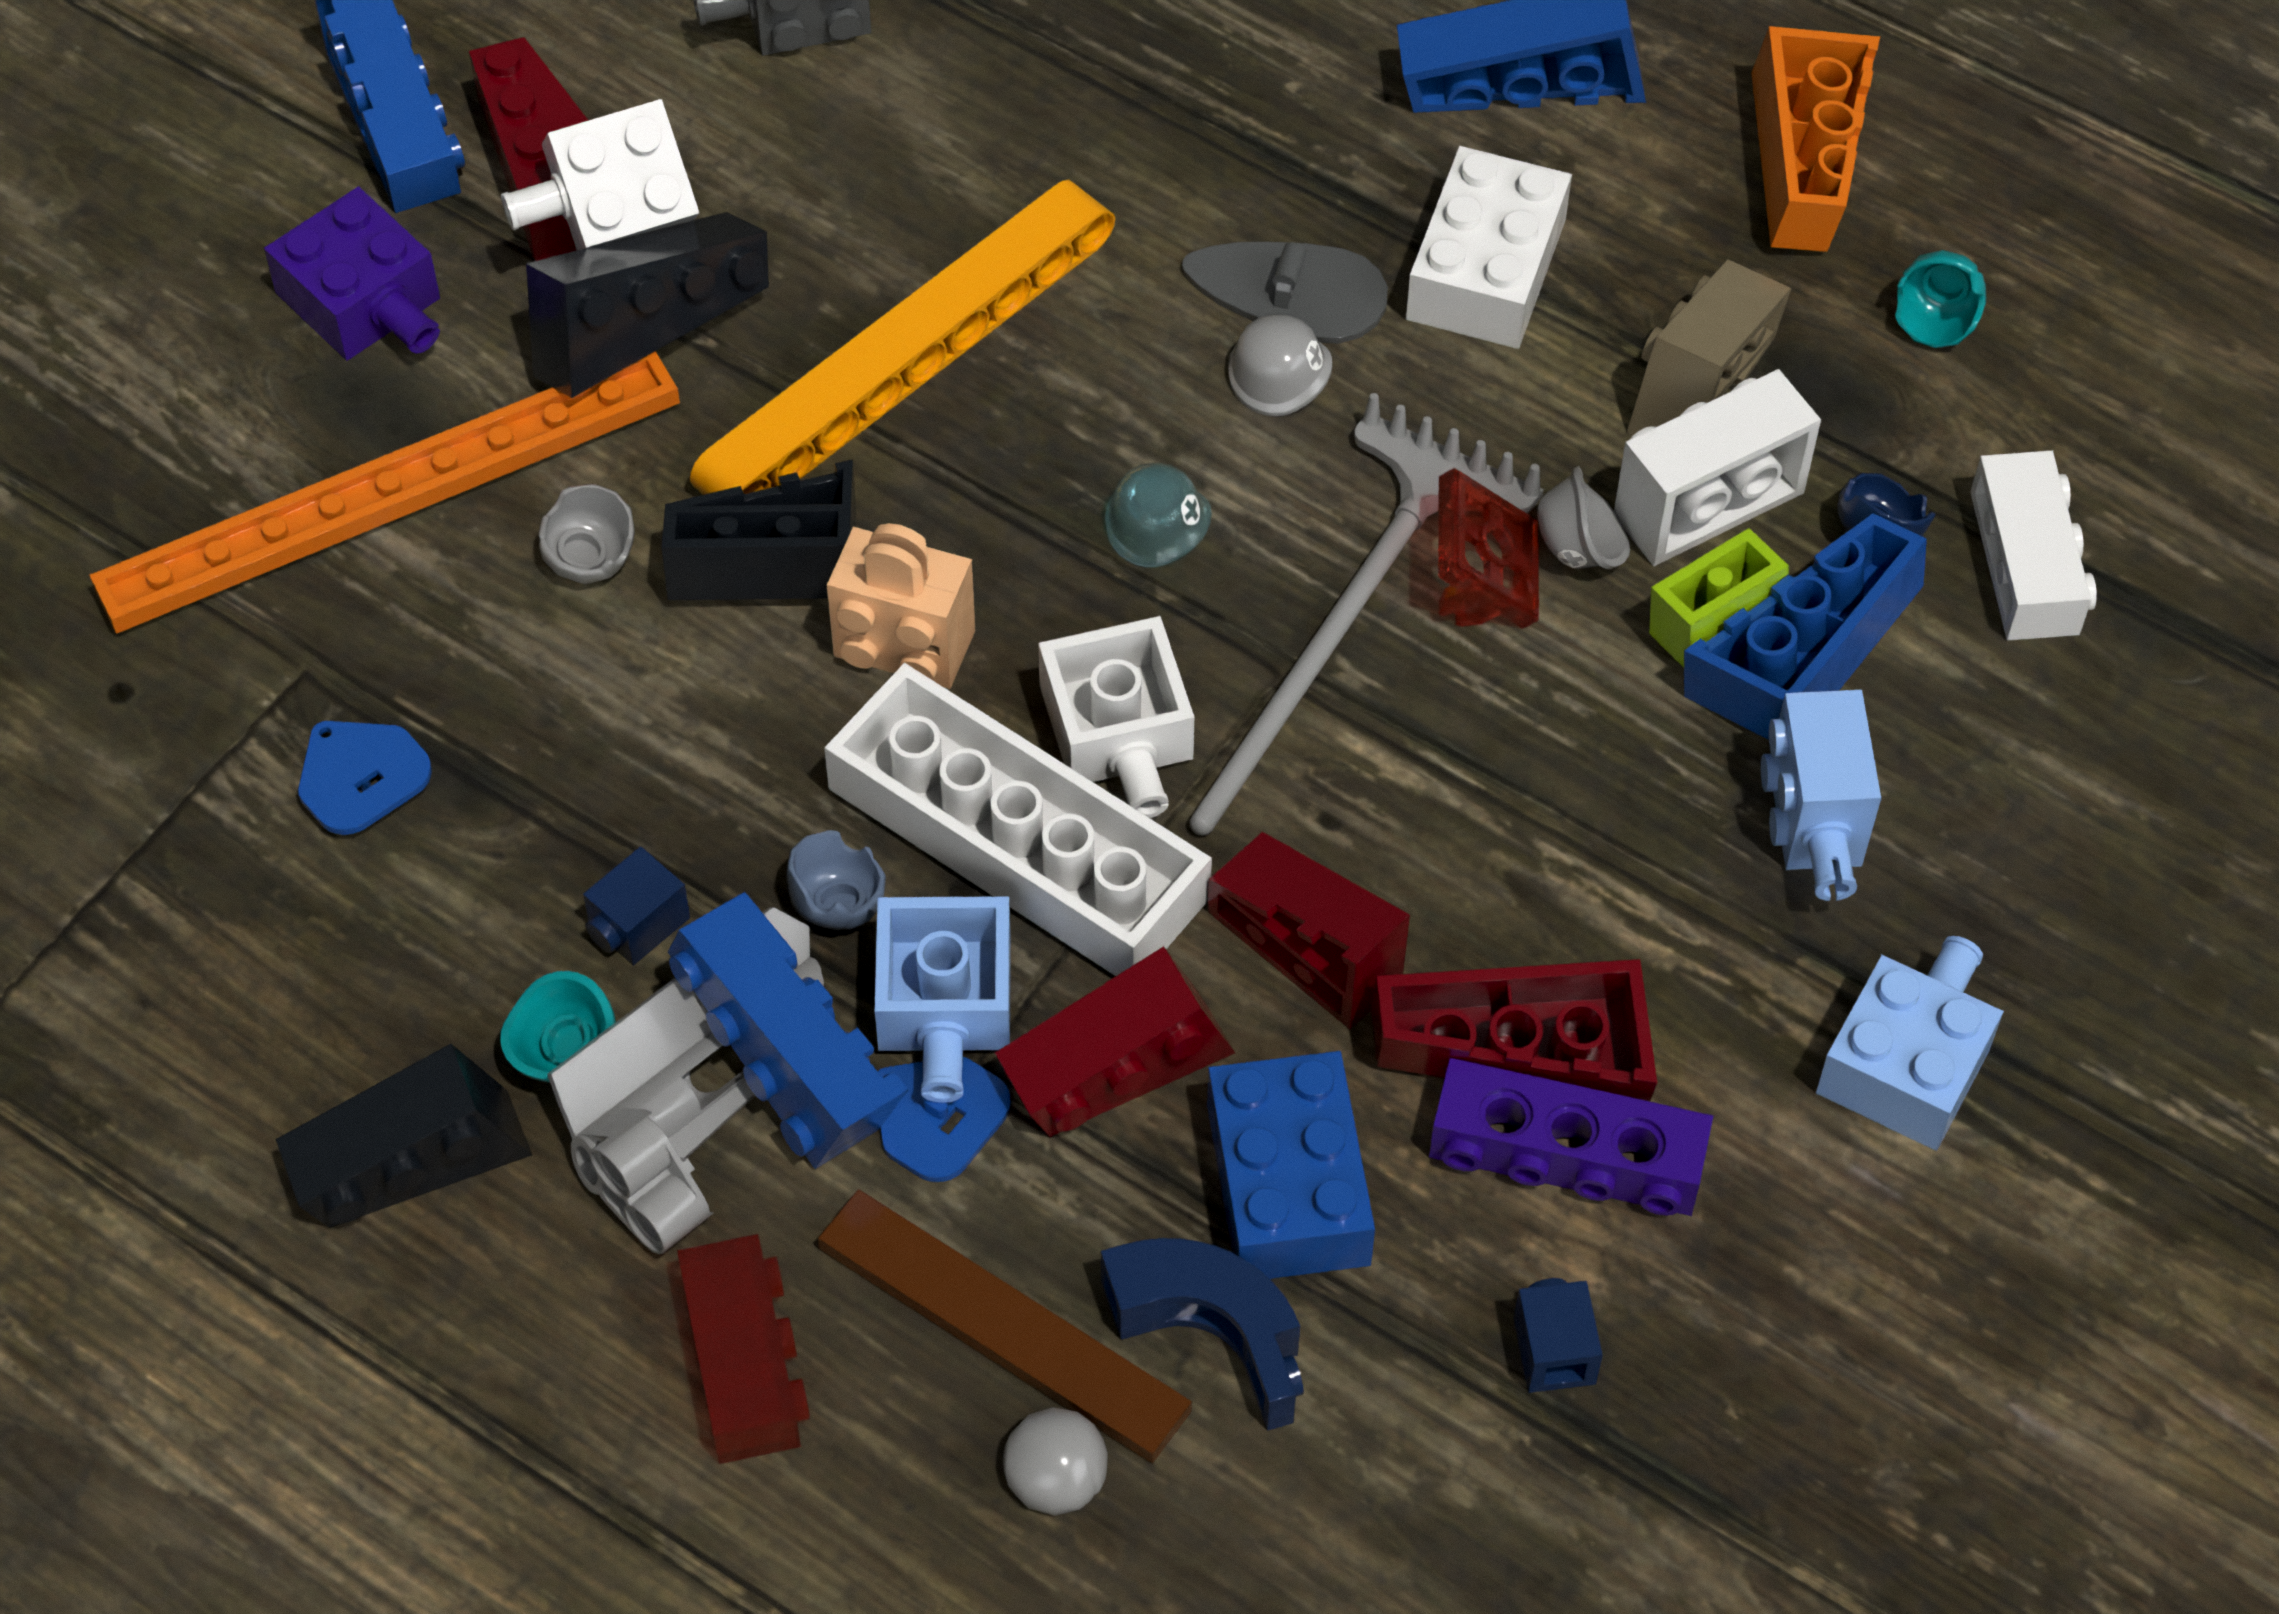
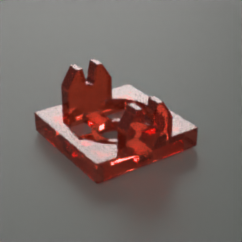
[1438,468,1539,629]

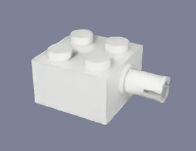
[501,99,699,250]
[1038,616,1194,818]

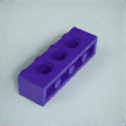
[1429,1058,1713,1216]

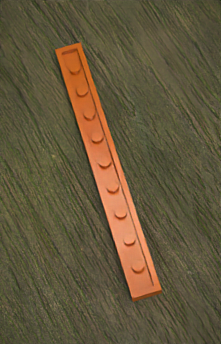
[89,351,680,634]

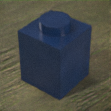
[583,846,690,966]
[1513,1278,1603,1393]

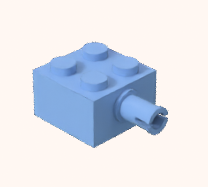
[1761,690,1881,901]
[875,896,1011,1103]
[1816,936,2004,1151]

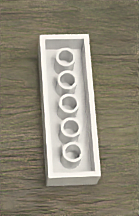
[824,663,1212,976]

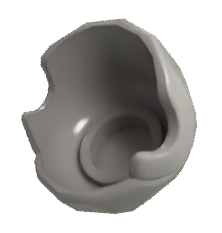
[538,484,635,585]
[1003,1407,1108,1516]

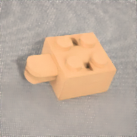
[827,523,975,689]

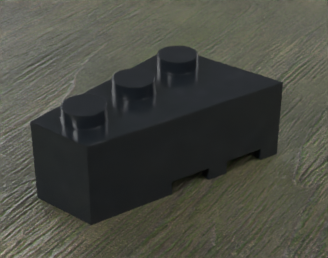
[662,459,857,600]
[276,1044,532,1228]

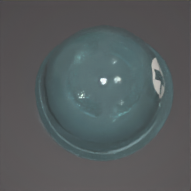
[1105,462,1212,567]

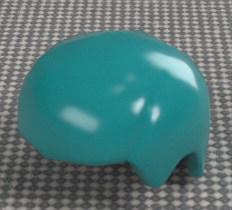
[1895,250,1986,349]

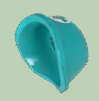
[500,971,616,1082]

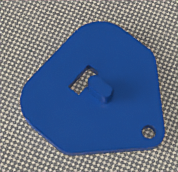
[298,721,432,835]
[878,1057,1010,1182]

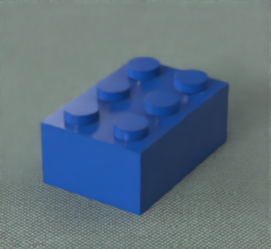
[1207,1051,1375,1279]

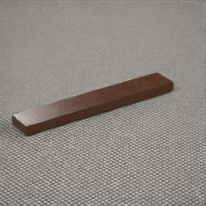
[818,1189,1192,1464]

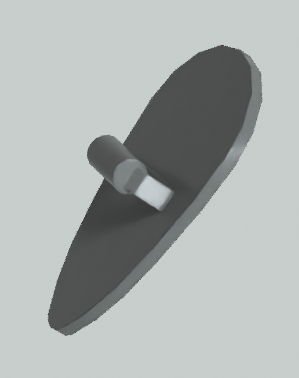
[1182,242,1388,344]

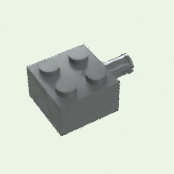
[693,0,871,56]

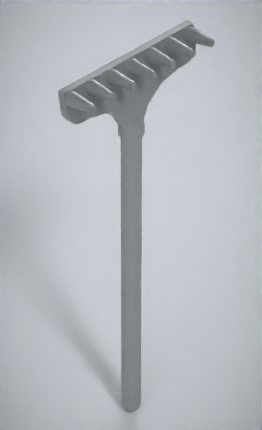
[1189,393,1544,836]

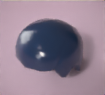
[1837,473,1936,536]

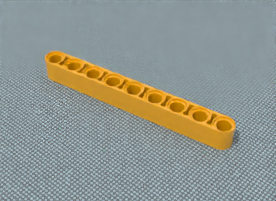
[690,180,1115,495]

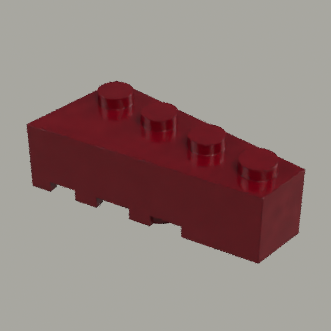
[469,37,589,261]
[1371,959,1657,1101]

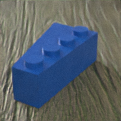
[314,0,465,213]
[1397,0,1646,113]
[1684,513,1927,740]
[668,892,909,1169]

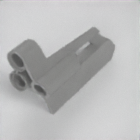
[547,907,824,1254]

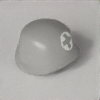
[1229,314,1332,417]
[1537,466,1630,569]

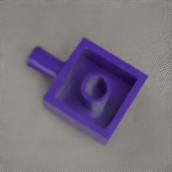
[264,186,440,361]

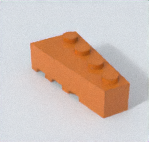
[1751,26,1880,252]

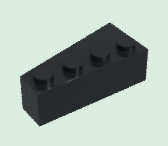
[526,212,769,398]

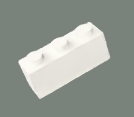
[1970,450,2097,641]

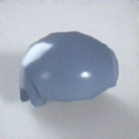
[786,830,886,931]

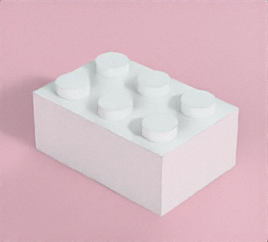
[1406,146,1572,349]
[1614,369,1821,567]

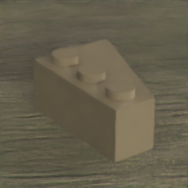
[1627,259,1791,436]

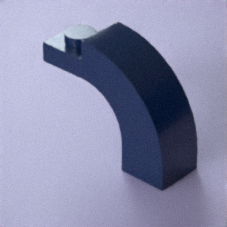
[1101,1238,1304,1431]

